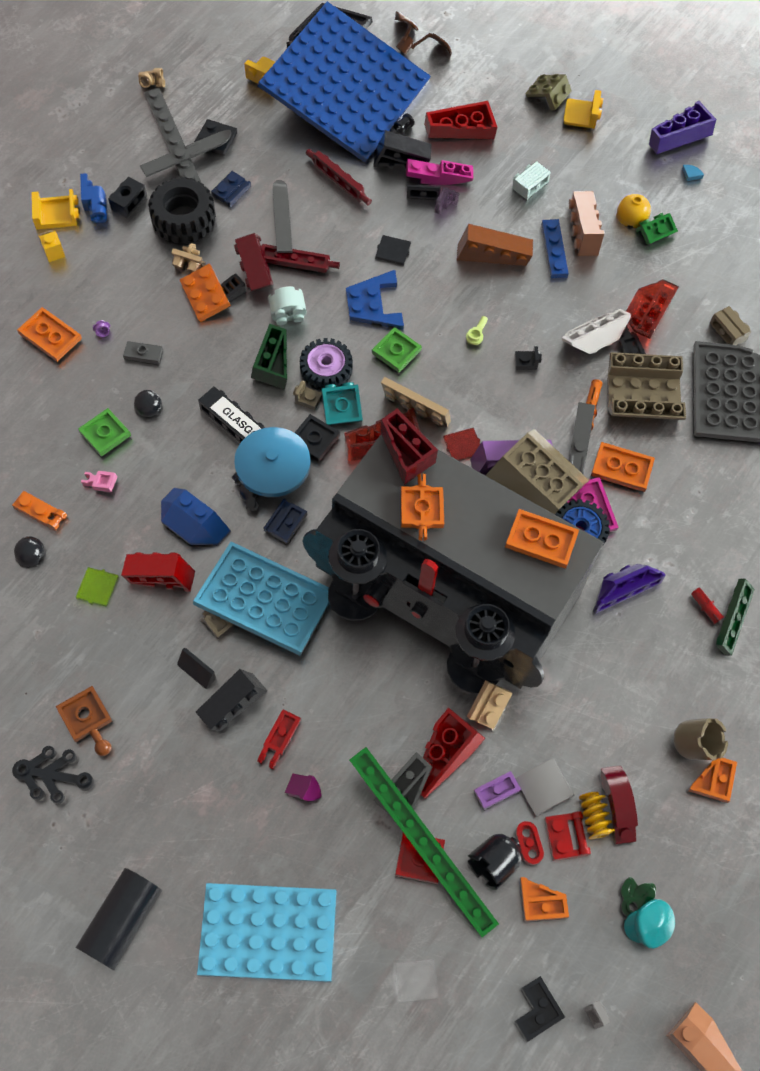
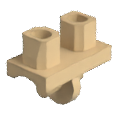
[171,243,206,273]

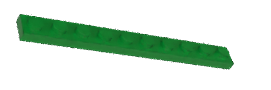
[349,747,499,938]

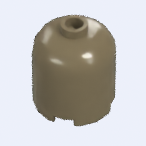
[674,718,728,760]

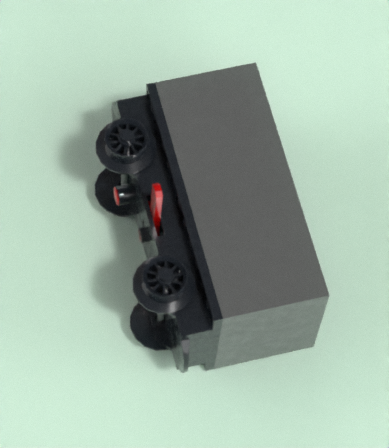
[302,435,604,693]

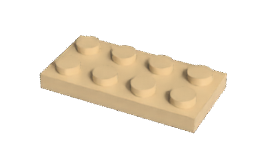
[381,376,451,427]

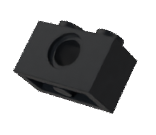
[108,176,147,218]

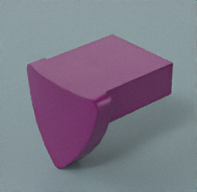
[284,773,322,801]

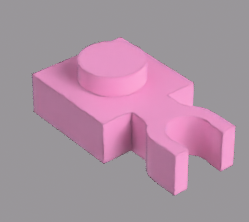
[81,471,117,492]

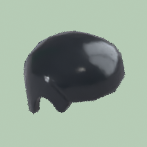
[134,390,162,417]
[14,536,44,568]

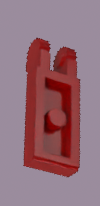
[257,709,301,769]

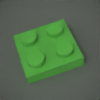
[372,327,422,373]
[78,408,131,457]

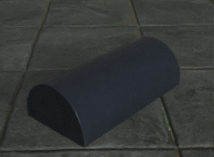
[75,868,162,970]

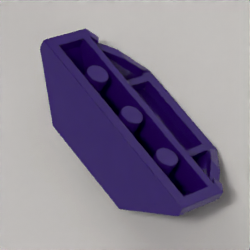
[593,564,666,614]

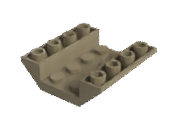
[607,352,686,420]
[485,429,589,514]

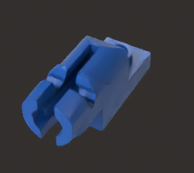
[80,173,107,223]

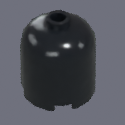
[468,834,522,890]

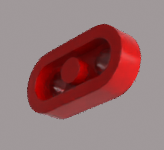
[515,821,544,865]

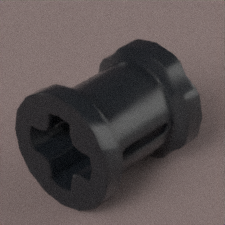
[394,113,415,135]

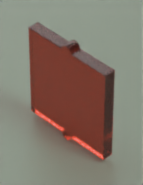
[443,427,480,461]

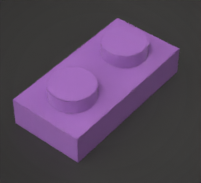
[474,771,521,810]

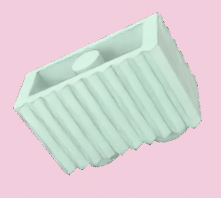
[512,161,551,200]

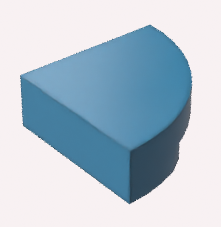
[682,165,704,181]

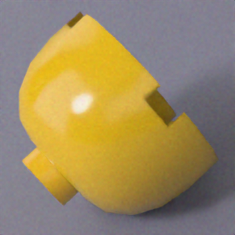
[616,194,651,228]

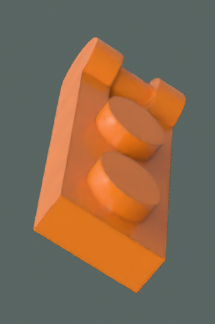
[12,491,68,531]

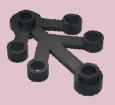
[12,746,94,804]

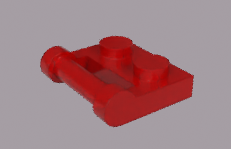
[544,811,591,861]

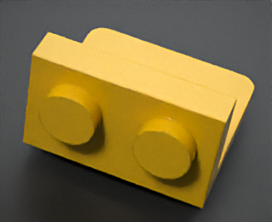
[244,57,275,83]
[563,90,603,129]

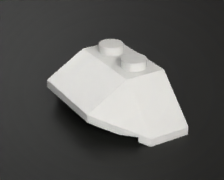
[562,309,631,354]

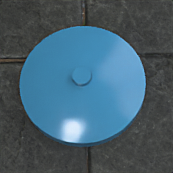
[234,427,310,497]

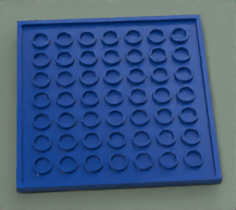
[258,1,431,163]

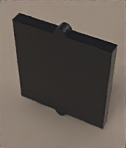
[375,235,411,265]

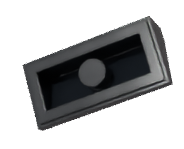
[407,185,441,200]
[177,648,216,689]

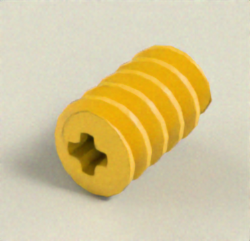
[579,792,615,840]

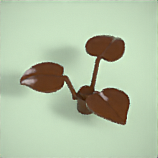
[395,11,452,56]

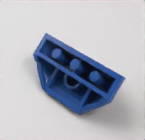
[161,488,231,545]

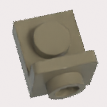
[293,380,322,411]
[200,611,233,638]

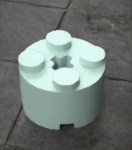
[268,286,307,326]

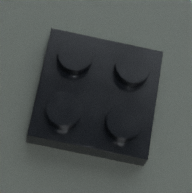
[194,119,237,156]
[295,414,340,462]

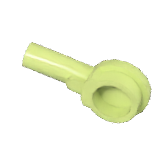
[466,316,488,345]

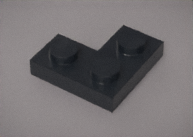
[514,976,565,1042]

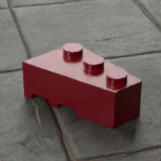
[234,233,273,291]
[380,408,438,485]

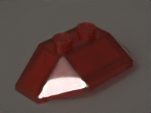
[626,279,679,339]

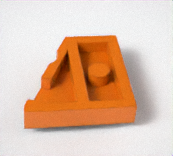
[688,758,737,803]
[520,877,569,921]

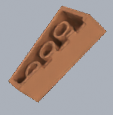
[569,191,604,256]

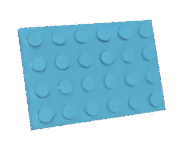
[193,542,329,656]
[197,883,337,982]

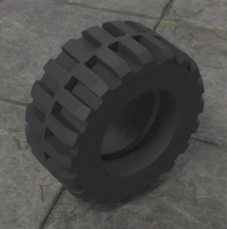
[148,177,216,244]

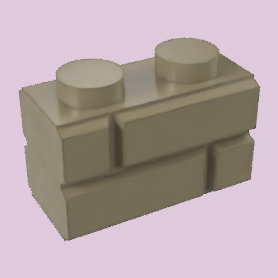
[710,306,751,345]

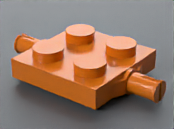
[401,474,444,541]

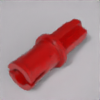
[691,587,724,625]

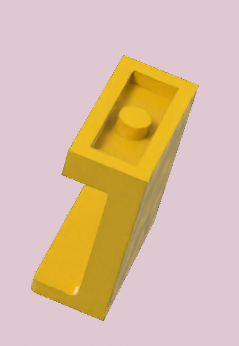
[31,189,80,230]

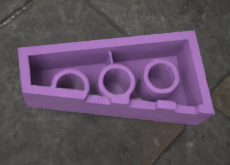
[470,440,553,475]

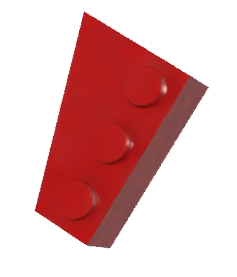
[121,552,195,592]

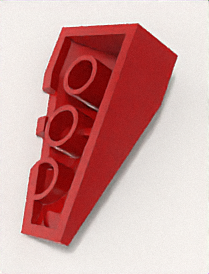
[421,707,485,799]

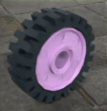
[300,338,353,391]

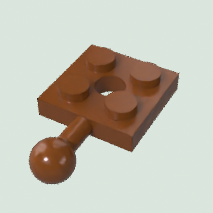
[55,686,112,756]

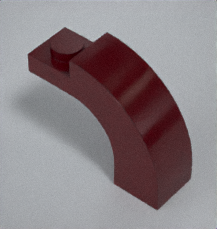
[600,765,638,844]

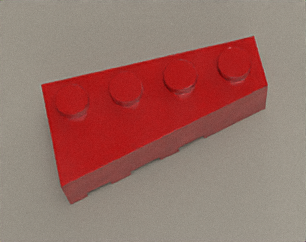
[424,101,498,139]

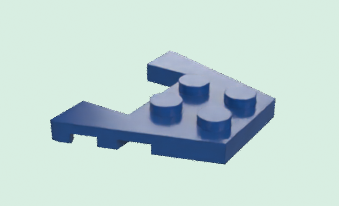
[346,270,404,330]

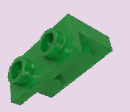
[635,213,678,245]

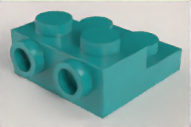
[321,382,363,425]

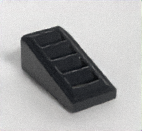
[221,273,246,302]

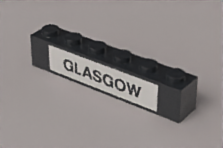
[198,387,265,443]

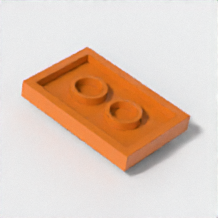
[179,263,231,322]
[17,307,82,362]
[591,442,655,492]
[505,509,579,569]

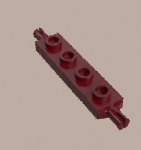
[306,149,372,206]
[261,244,340,273]

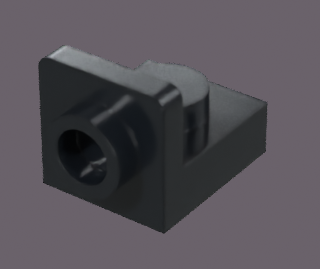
[514,346,542,370]

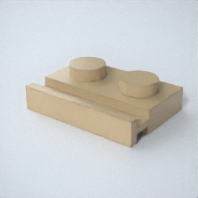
[467,680,513,729]

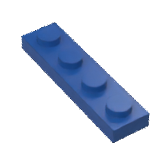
[541,219,569,279]

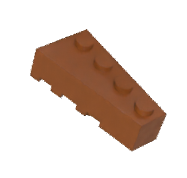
[457,224,533,266]

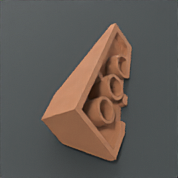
[666,1002,742,1071]

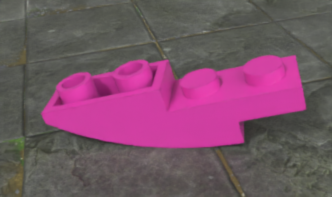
[406,159,474,185]

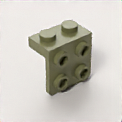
[525,74,572,110]

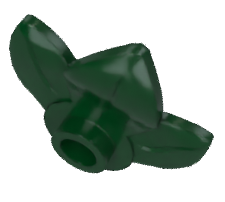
[621,877,656,917]

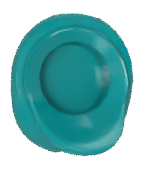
[624,899,675,949]

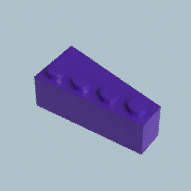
[649,101,717,154]

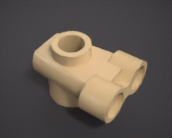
[138,68,165,88]

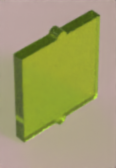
[76,567,119,607]

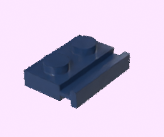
[211,171,251,207]
[263,499,308,544]

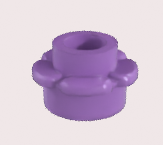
[93,320,110,337]

